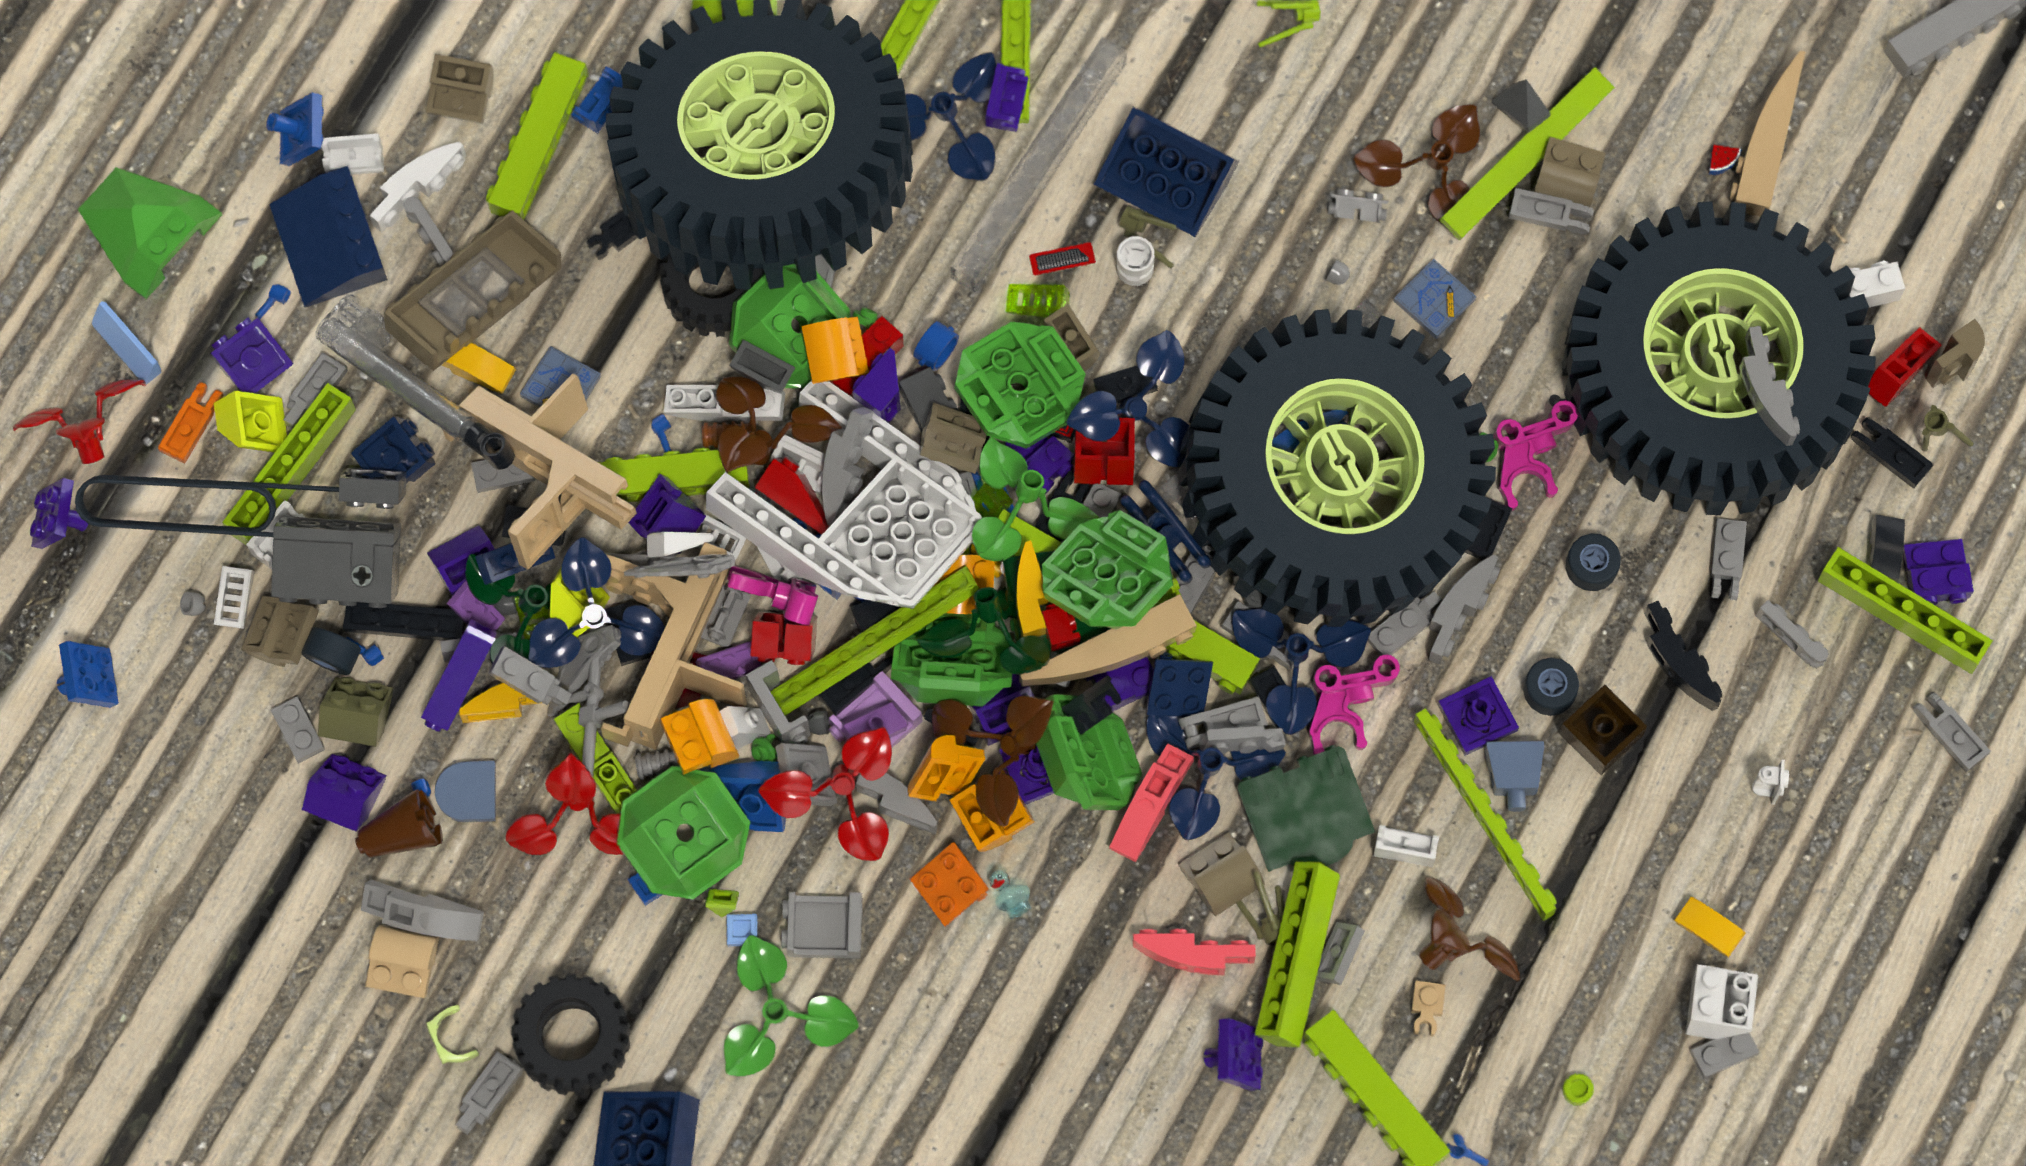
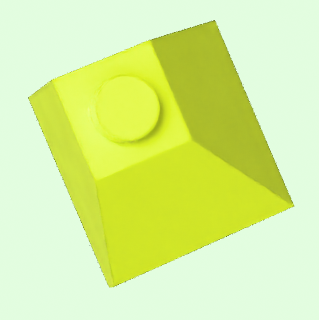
[214,391,287,453]
[550,566,610,637]

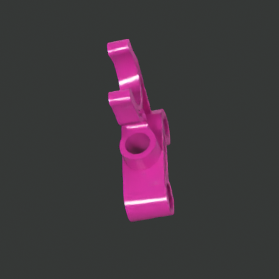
[1493,400,1578,511]
[727,565,818,625]
[1308,655,1400,755]

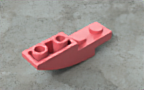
[1109,743,1194,862]
[1133,929,1256,976]

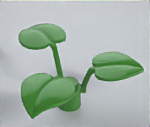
[972,437,1100,561]
[724,935,859,1076]

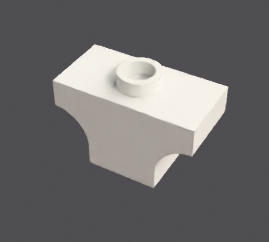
[720,706,771,750]

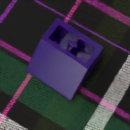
[853,348,901,423]
[427,525,495,597]
[969,673,1035,746]
[302,754,387,832]

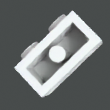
[1850,261,1905,307]

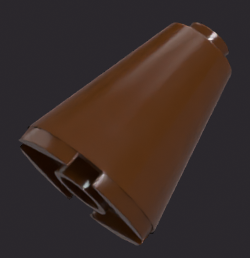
[355,789,443,858]

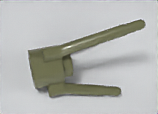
[1119,206,1176,268]
[1922,405,1974,452]
[1236,871,1284,945]

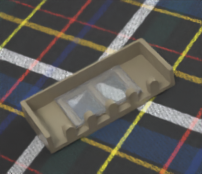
[384,210,561,371]

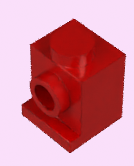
[1042,604,1081,652]

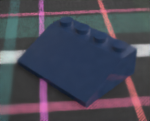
[1094,107,1240,237]
[269,166,387,308]
[594,1091,700,1166]

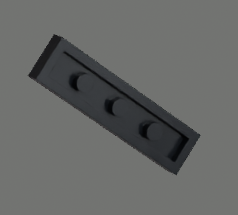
[343,602,465,641]

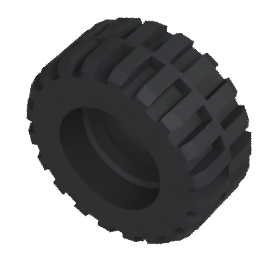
[660,253,764,337]
[511,973,630,1096]

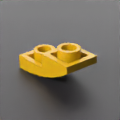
[1674,896,1746,958]

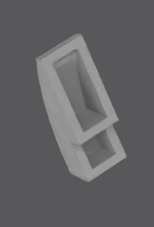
[856,773,938,835]

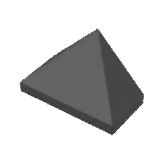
[1492,79,1551,132]
[729,340,795,394]

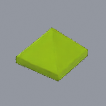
[706,889,739,918]

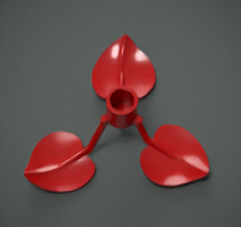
[12,380,146,464]
[759,727,892,861]
[505,753,623,855]

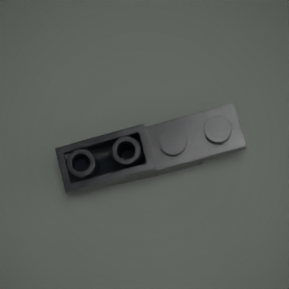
[1644,600,1723,711]

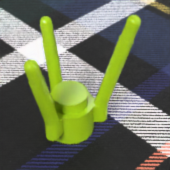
[1256,0,1321,47]

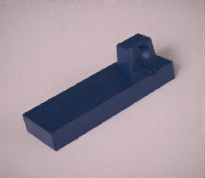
[475,542,556,585]

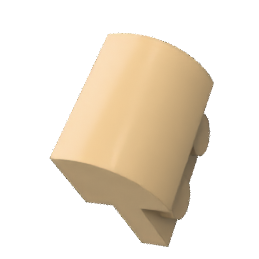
[365,924,439,998]

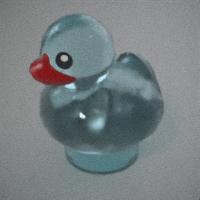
[989,870,1032,919]

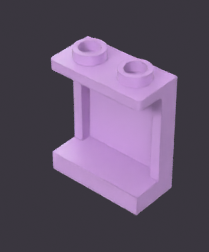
[829,671,923,748]

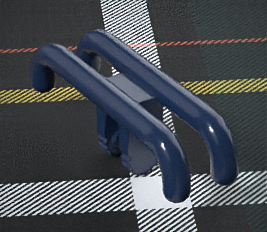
[1120,480,1211,583]

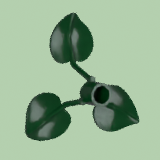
[465,554,552,664]
[917,586,1050,674]

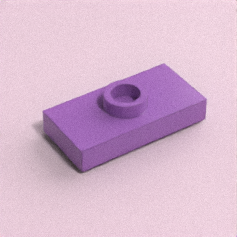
[447,581,505,631]
[695,641,762,680]
[841,702,908,740]

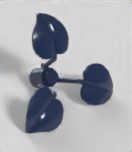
[906,53,997,181]
[1066,330,1189,467]
[528,537,665,668]
[1232,609,1371,735]
[1146,715,1286,840]

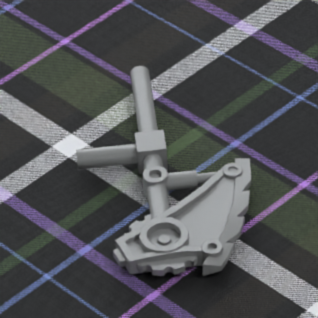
[606,550,735,578]
[548,625,630,777]

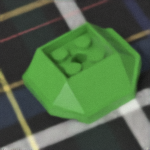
[728,264,851,389]
[954,322,1086,449]
[1042,510,1173,629]
[891,613,1012,707]
[1037,694,1142,811]
[616,766,750,900]

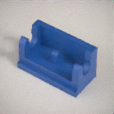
[571,66,623,134]

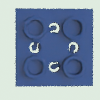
[266,92,324,166]
[57,641,119,708]

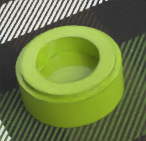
[1562,1073,1594,1106]

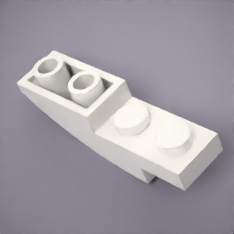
[370,142,466,232]
[664,385,785,425]

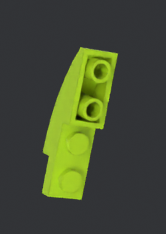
[553,703,637,814]

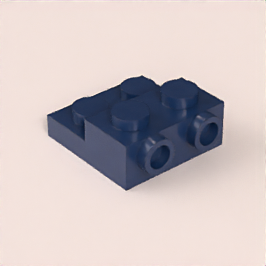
[351,416,436,484]

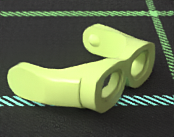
[426,1005,479,1064]

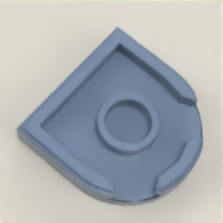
[435,761,496,822]

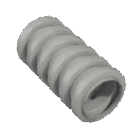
[635,749,680,780]

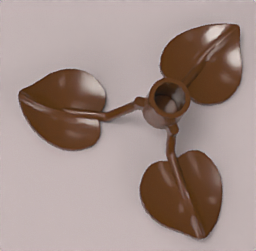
[1354,105,1480,224]
[716,377,842,473]
[932,696,1053,826]
[1419,876,1520,982]

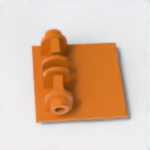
[910,842,989,927]

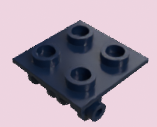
[1146,652,1213,717]

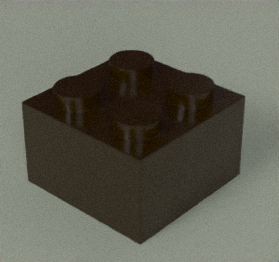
[1559,684,1648,775]

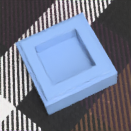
[727,914,758,946]

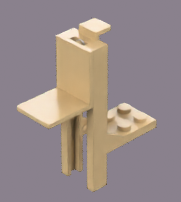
[441,374,637,570]
[601,542,747,750]

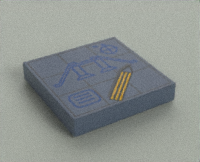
[1394,259,1476,339]
[520,346,601,407]

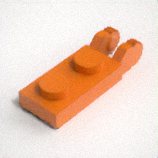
[158,382,223,464]

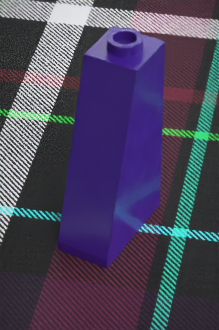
[421,619,497,732]

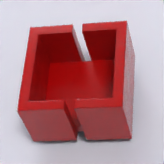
[1074,418,1135,485]
[750,611,818,665]

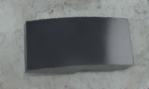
[1869,514,1905,579]

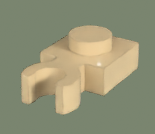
[1411,981,1446,1037]

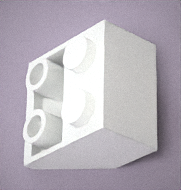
[1686,964,1758,1040]

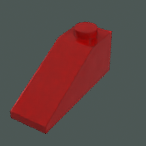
[829,316,904,397]
[1868,327,1942,407]
[755,456,830,535]

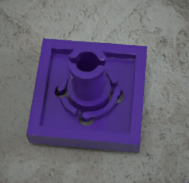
[30,478,88,549]
[1438,676,1519,756]
[999,744,1054,805]
[1204,1018,1263,1091]

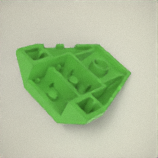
[78,167,222,299]

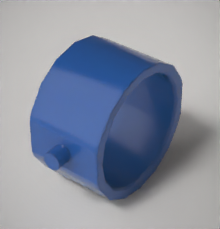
[913,321,959,371]

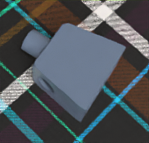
[1484,741,1544,812]

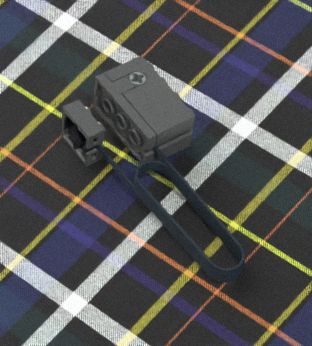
[75,468,407,608]

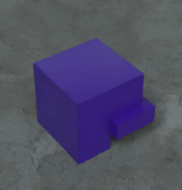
[628,474,706,554]

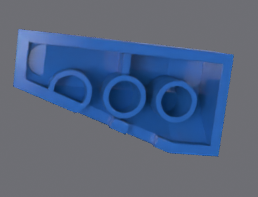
[697,761,786,832]

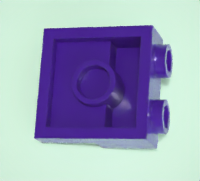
[210,317,293,394]
[1004,436,1074,493]
[1903,539,1974,605]
[1084,657,1154,712]

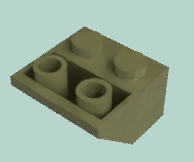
[318,677,393,747]

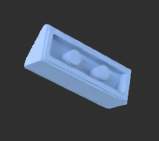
[92,301,161,384]

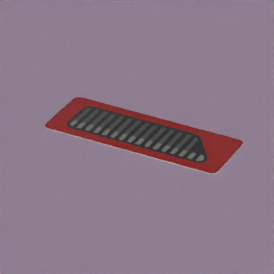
[1029,242,1096,275]

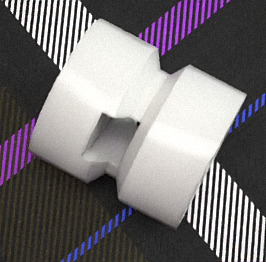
[1116,236,1155,286]

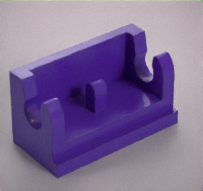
[986,63,1028,132]

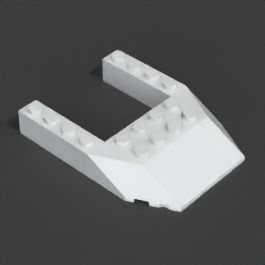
[706,380,982,609]

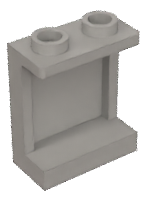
[746,660,811,745]
[781,892,863,959]

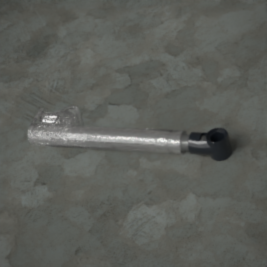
[315,294,515,470]

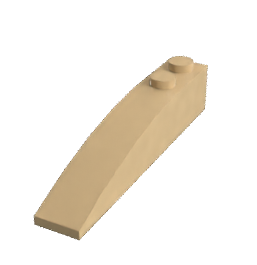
[1729,51,1806,217]
[1019,594,1197,686]

